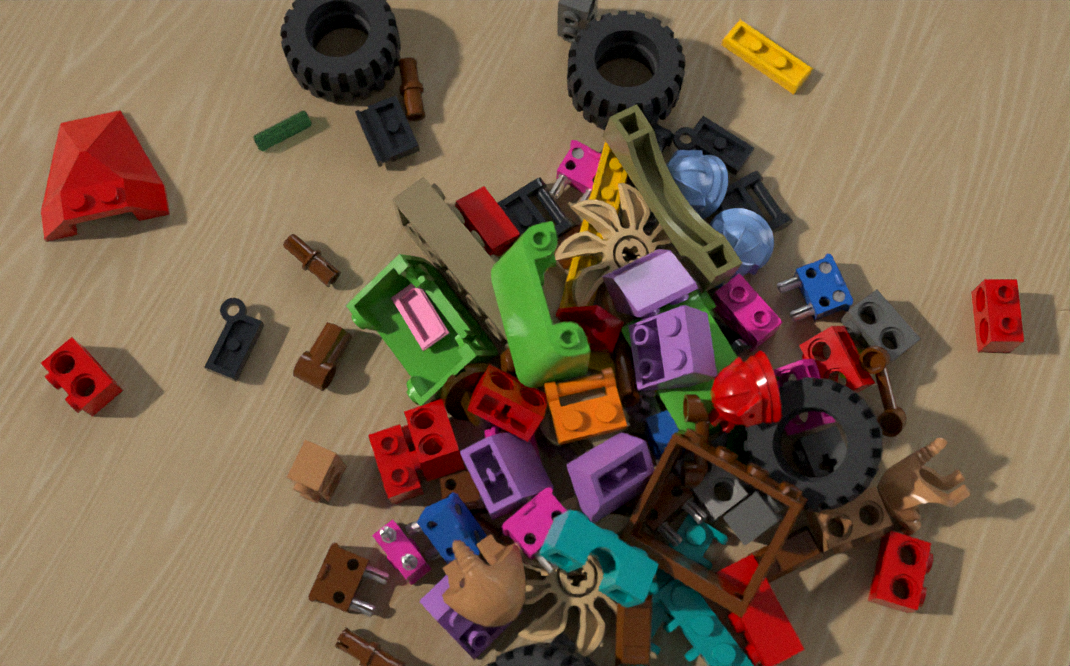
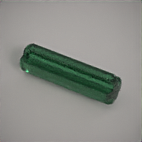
[253,110,312,151]

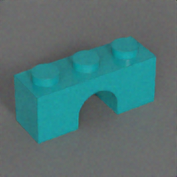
[539,509,659,608]

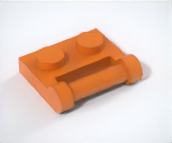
[544,367,627,445]

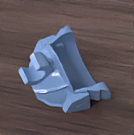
[666,150,728,219]
[709,208,774,289]

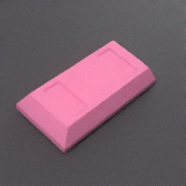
[391,283,449,351]

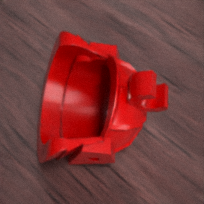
[708,350,781,433]

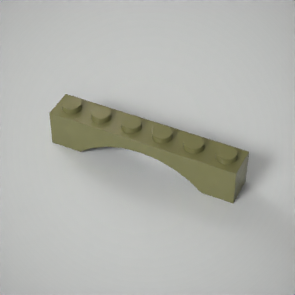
[603,104,742,291]

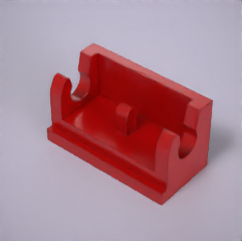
[455,186,520,257]
[555,305,624,352]

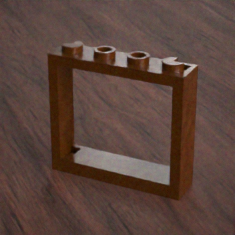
[619,428,808,618]

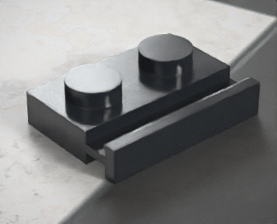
[355,95,420,167]

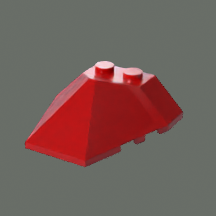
[41,110,170,242]

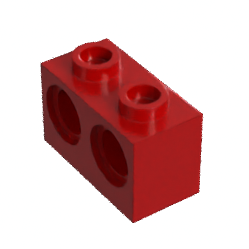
[971,279,1025,353]
[799,326,875,393]
[41,337,123,417]
[467,364,548,442]
[402,399,465,482]
[368,424,424,505]
[868,531,934,613]

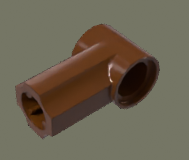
[293,322,352,391]

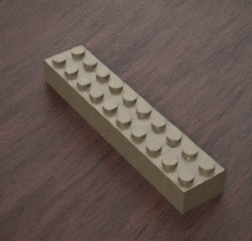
[392,177,630,452]

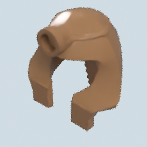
[877,438,971,536]
[442,534,526,627]

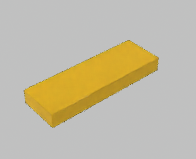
[721,19,813,95]

